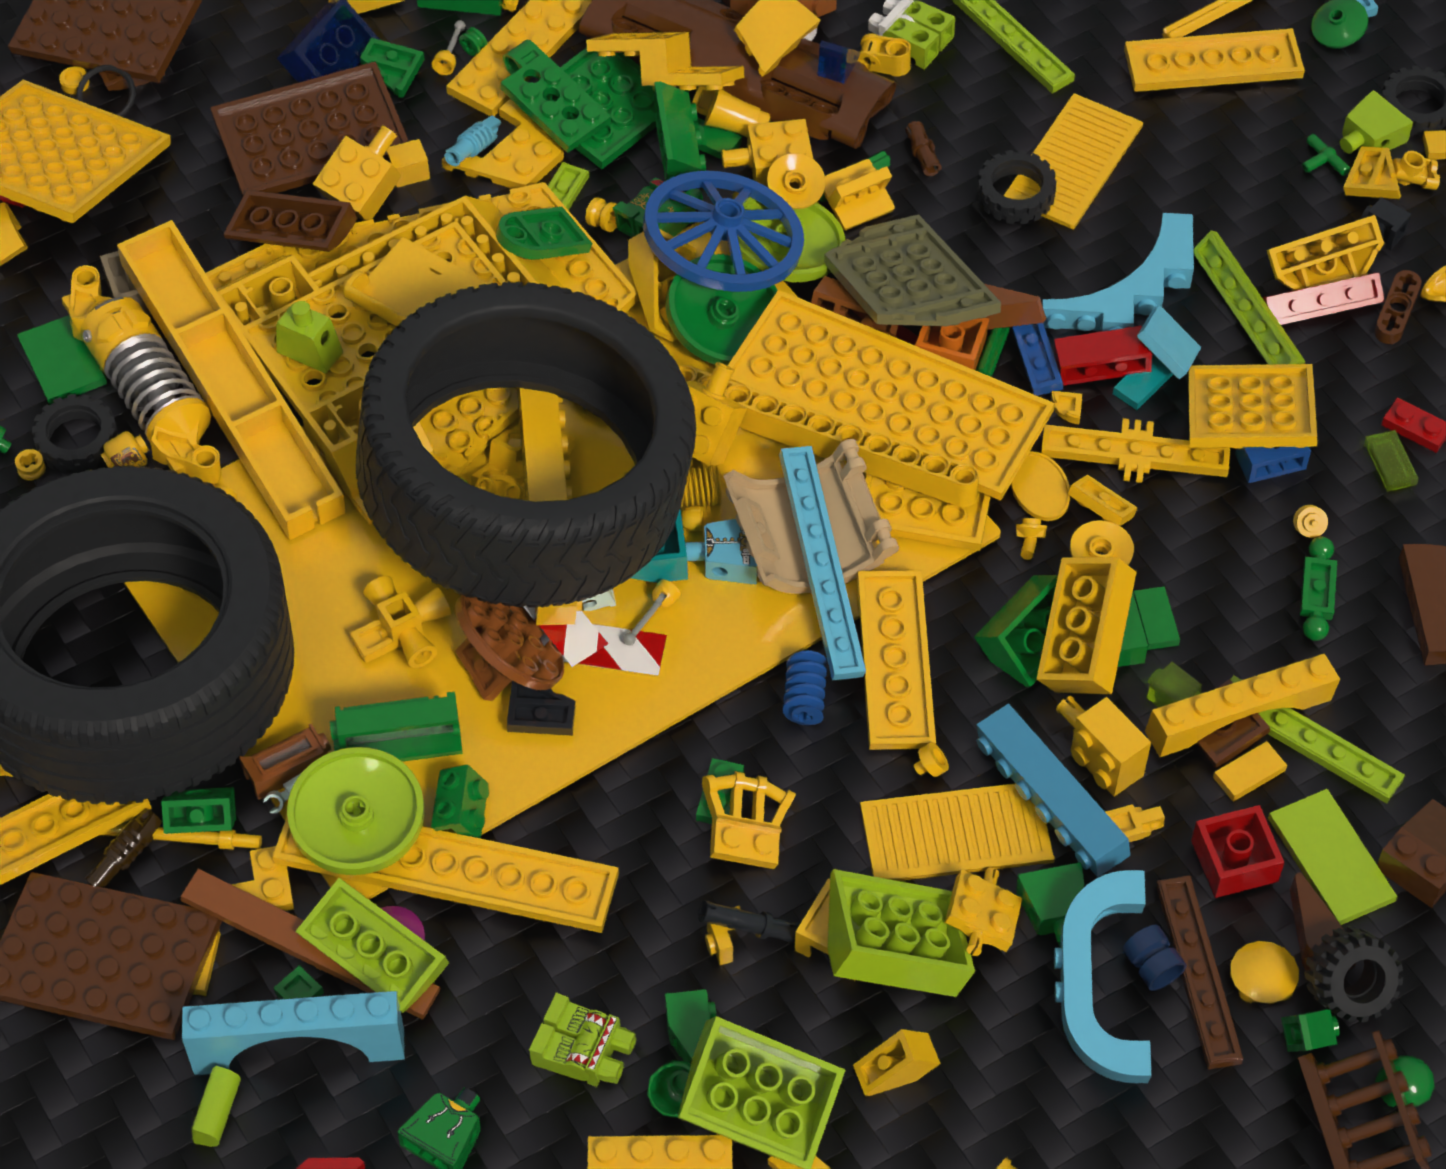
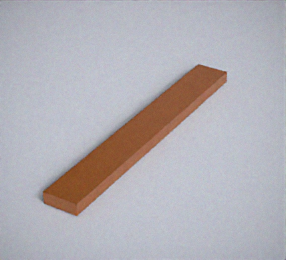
[181,869,440,1020]

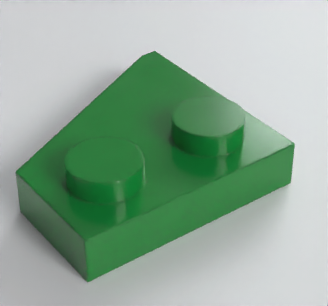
[360,38,424,98]

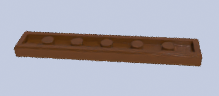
[1156,875,1243,1070]

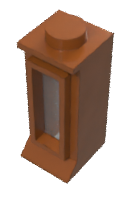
[239,723,331,800]

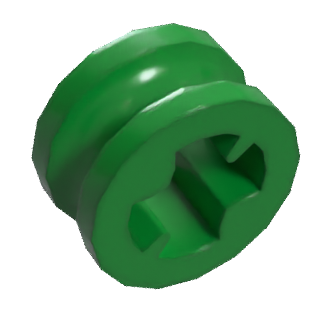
[459,27,487,56]

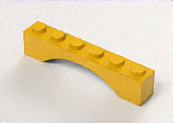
[1145,653,1340,757]

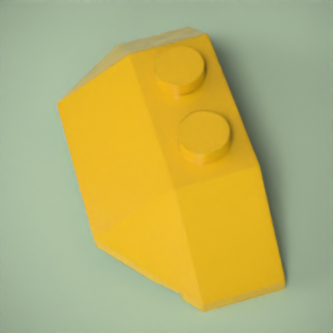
[1266,215,1384,291]

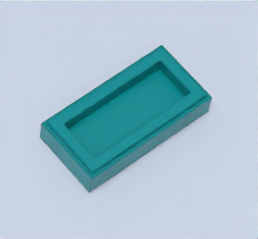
[1113,353,1173,410]

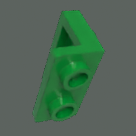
[431,764,489,839]

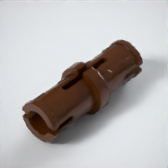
[905,121,942,176]

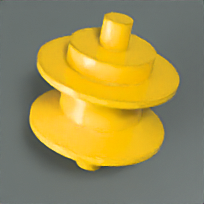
[1293,505,1328,538]

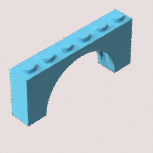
[182,991,405,1075]

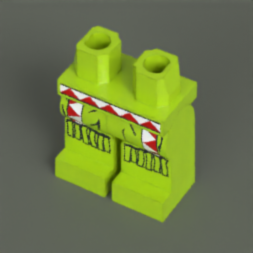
[529,993,636,1087]

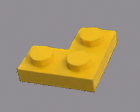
[231,846,294,911]

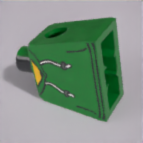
[397,1088,481,1169]

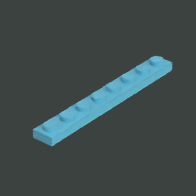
[779,446,866,680]

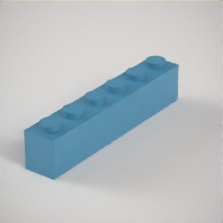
[976,703,1130,878]

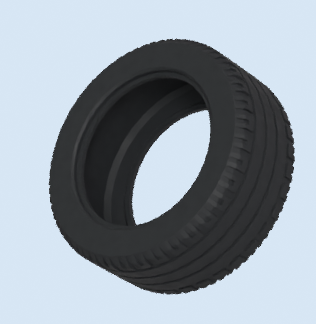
[0,466,295,805]

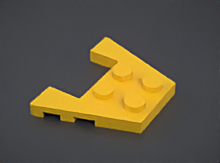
[442,99,564,189]

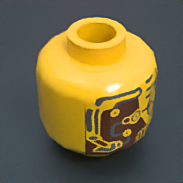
[101,431,150,468]

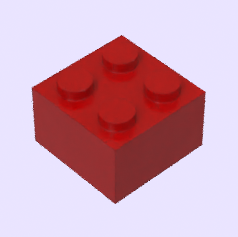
[1191,805,1285,898]

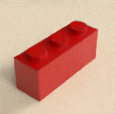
[1054,326,1152,386]

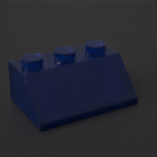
[277,0,380,82]

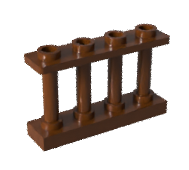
[1298,1030,1432,1169]

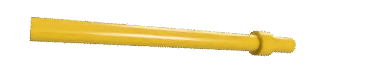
[100,823,262,850]

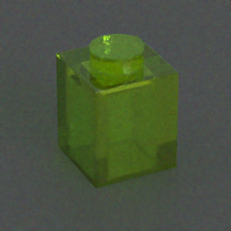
[1147,662,1202,707]

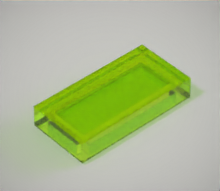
[1365,430,1419,491]

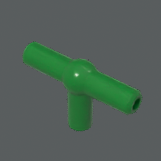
[1302,134,1350,176]

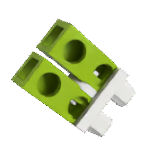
[868,0,955,70]

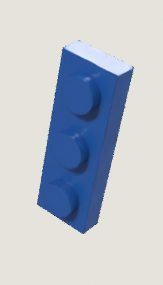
[1011,323,1063,396]

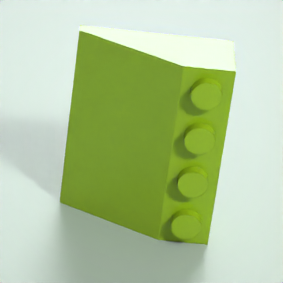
[828,869,975,997]
[678,1016,845,1169]

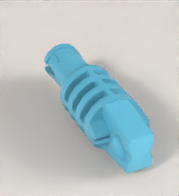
[444,115,501,166]

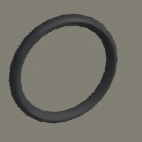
[76,65,136,117]

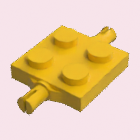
[945,868,1022,956]

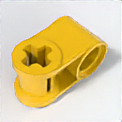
[855,33,911,77]

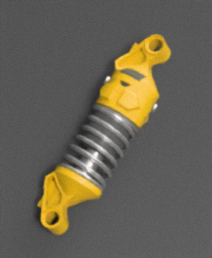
[62,265,221,485]

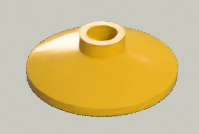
[767,153,826,209]
[1070,520,1134,565]

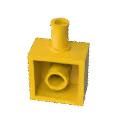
[722,119,813,188]
[313,125,401,221]
[686,362,747,466]
[1056,696,1151,797]

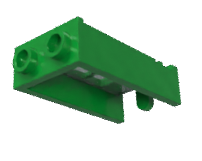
[330,692,463,762]

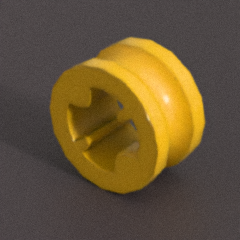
[15,449,46,481]

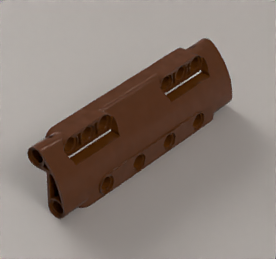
[579,0,896,149]

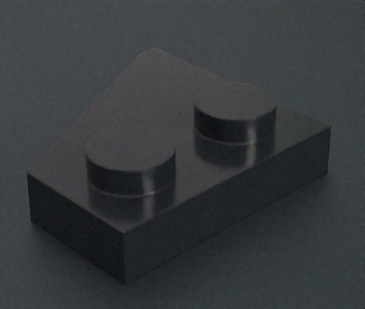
[507,680,576,736]

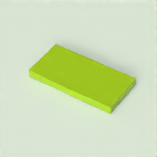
[1268,789,1397,925]

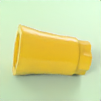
[704,89,770,137]

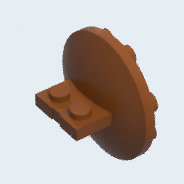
[455,594,564,701]

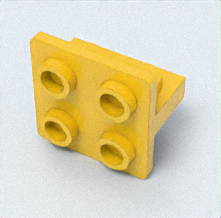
[823,159,895,231]

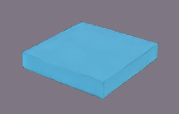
[1137,305,1201,379]

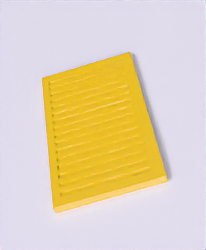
[1004,93,1143,230]
[860,784,1055,881]

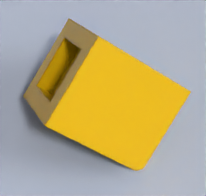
[387,139,430,187]

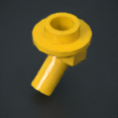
[1016,518,1047,560]

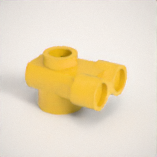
[1393,151,1440,190]

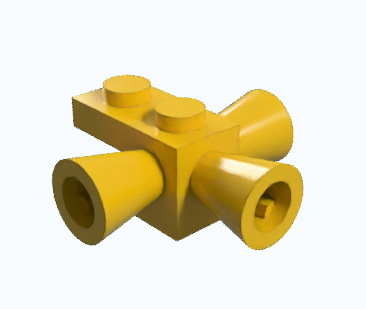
[350,576,451,668]

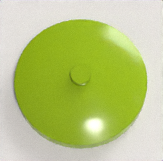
[737,197,845,282]
[287,747,424,875]

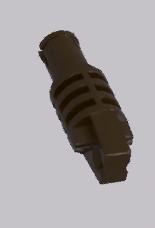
[84,809,162,888]

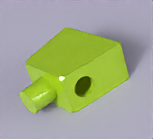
[1340,90,1413,154]
[276,301,343,374]

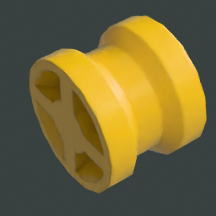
[585,197,617,232]

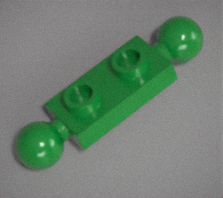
[1300,536,1337,641]

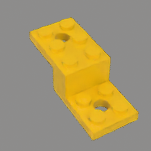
[586,32,744,91]

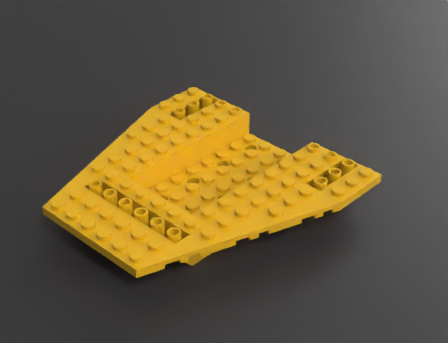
[206,182,639,525]

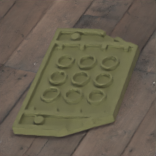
[824,215,1001,326]

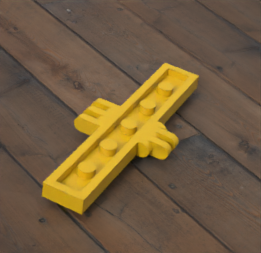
[1041,418,1230,483]

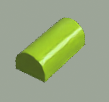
[192,1066,241,1147]

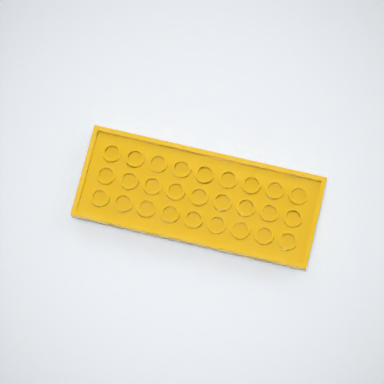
[728,289,1055,501]

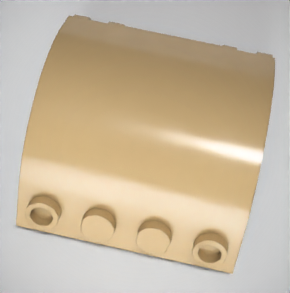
[723,439,899,594]

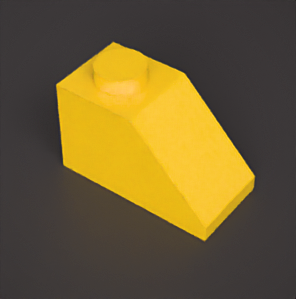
[853,1029,941,1096]

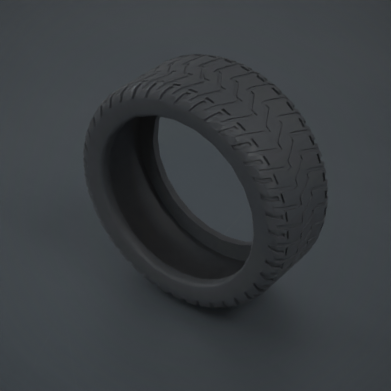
[356,282,697,608]

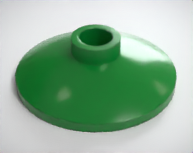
[1311,0,1368,48]

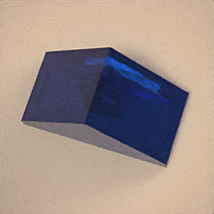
[818,41,860,84]

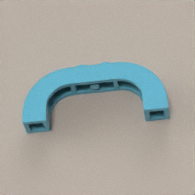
[1054,870,1151,1083]

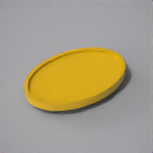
[1010,451,1070,521]

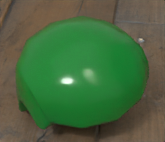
[1375,1055,1435,1107]
[647,1060,691,1117]

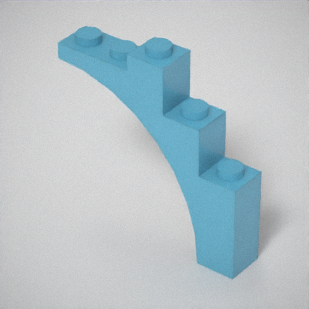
[1042,213,1194,332]

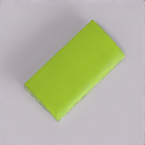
[295,878,449,1013]

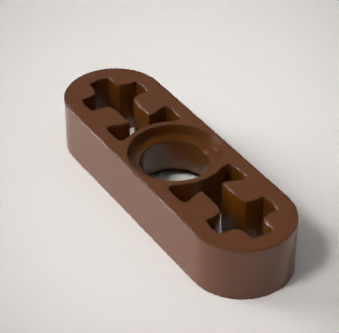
[1375,270,1421,344]

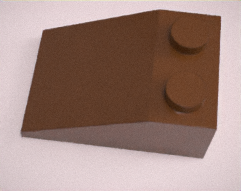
[1377,799,1446,908]

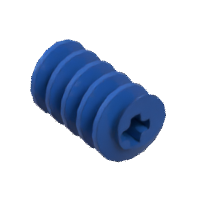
[783,651,828,725]

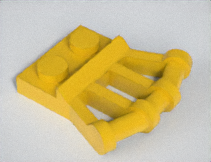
[702,771,796,869]

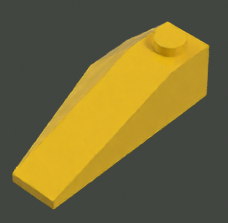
[628,229,696,342]

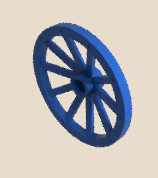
[643,171,804,292]

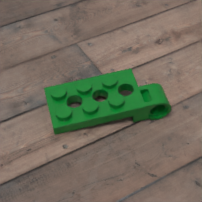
[500,40,612,153]

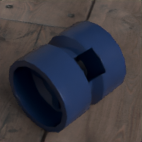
[1122,925,1187,991]

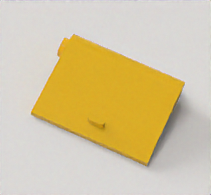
[343,237,488,326]

